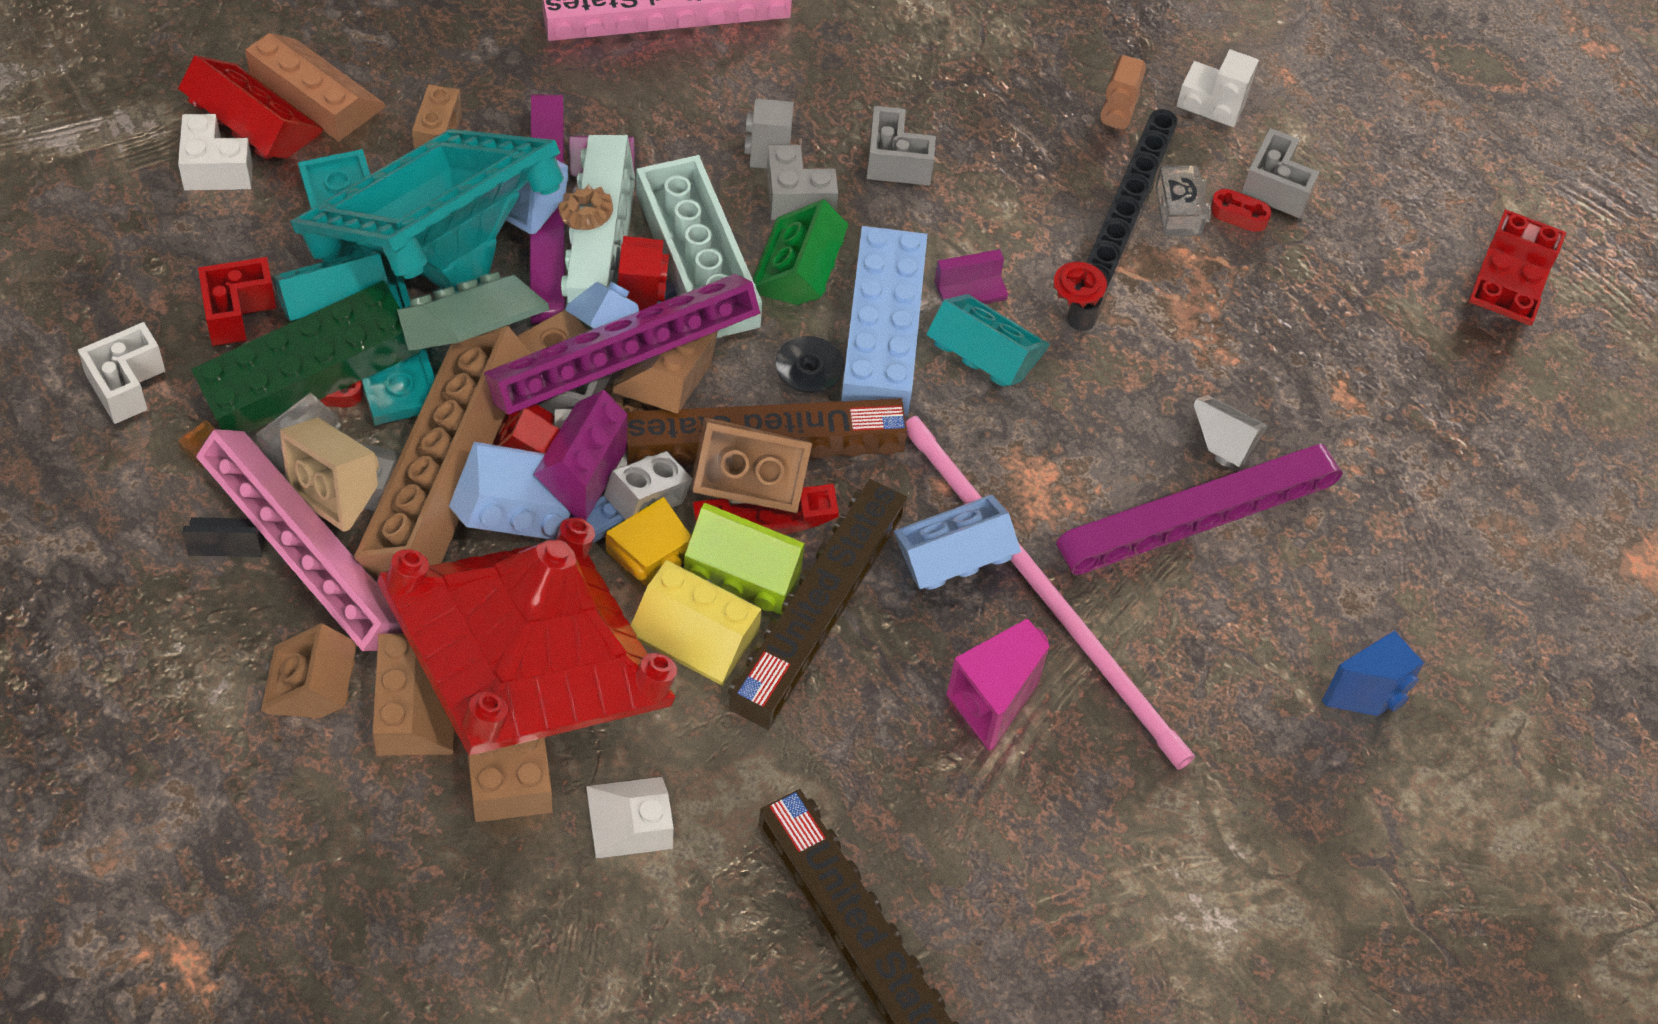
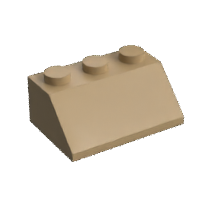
[280,417,379,532]

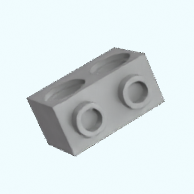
[604,451,693,520]

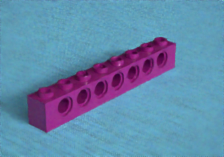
[484,274,761,415]

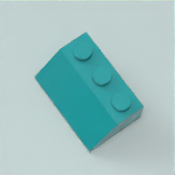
[271,249,390,321]
[926,294,1050,387]

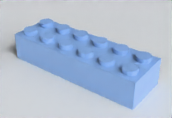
[841,226,927,416]

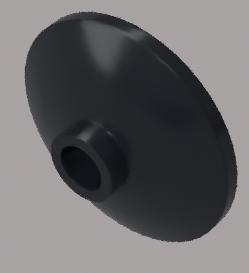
[776,336,844,393]

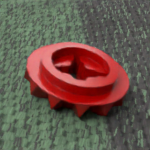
[1053,262,1107,308]

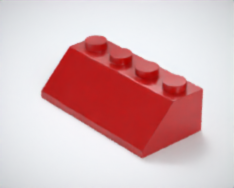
[178,55,323,160]

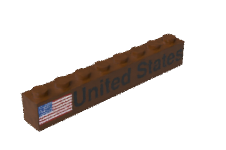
[626,398,907,465]

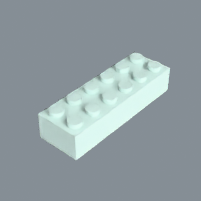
[561,135,636,331]
[636,155,762,338]

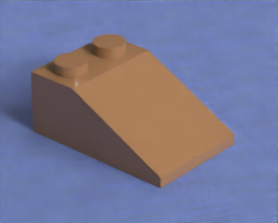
[690,417,812,513]

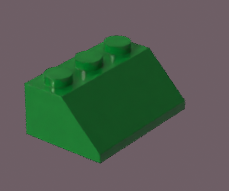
[753,199,849,306]

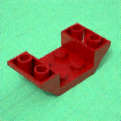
[1468,209,1567,326]

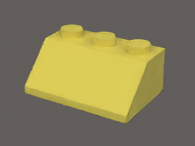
[631,560,762,686]

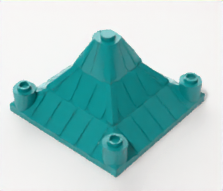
[290,129,564,290]

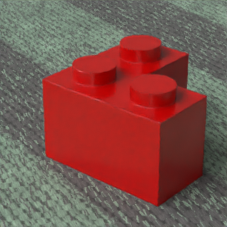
[618,236,669,311]
[198,257,277,346]
[492,404,560,454]

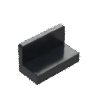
[182,517,265,557]

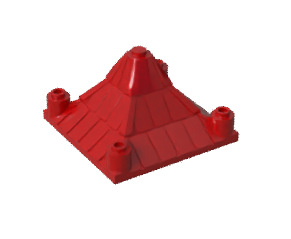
[377,518,677,756]

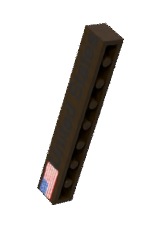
[728,479,907,730]
[758,789,959,1024]

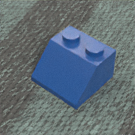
[1322,630,1424,716]

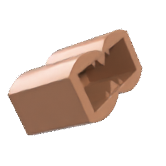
[1101,55,1146,130]

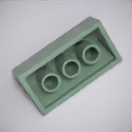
[397,271,550,351]

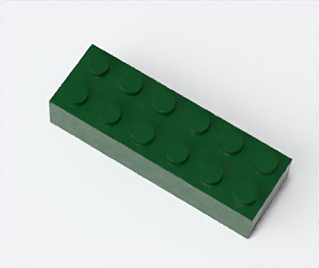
[191,280,420,434]

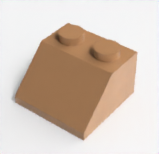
[261,623,357,718]

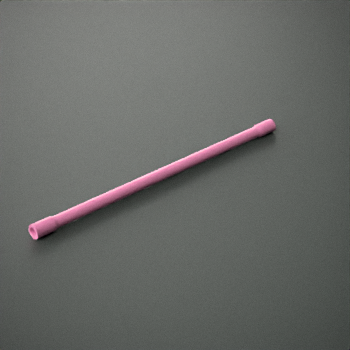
[906,416,1195,770]

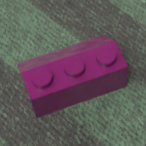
[533,390,627,521]

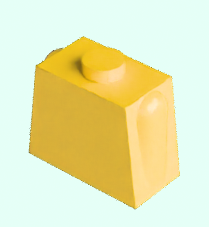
[606,497,692,587]

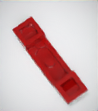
[693,484,839,535]

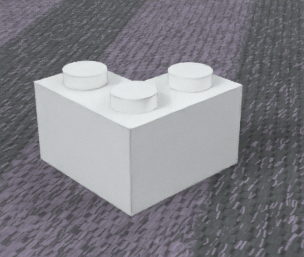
[1176,49,1259,127]
[178,114,253,190]
[78,322,165,424]

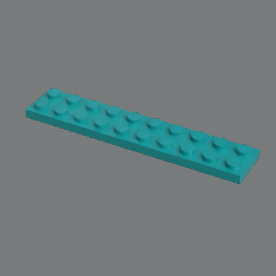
[298,149,435,426]

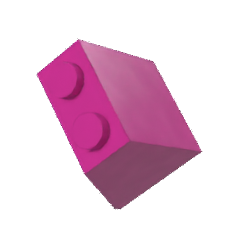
[946,618,1049,751]

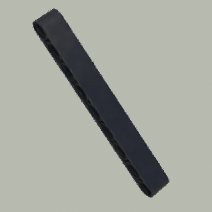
[1067,109,1178,331]

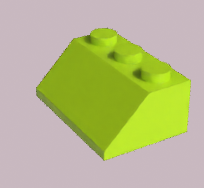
[684,503,805,615]

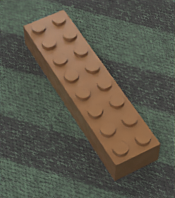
[354,326,531,581]

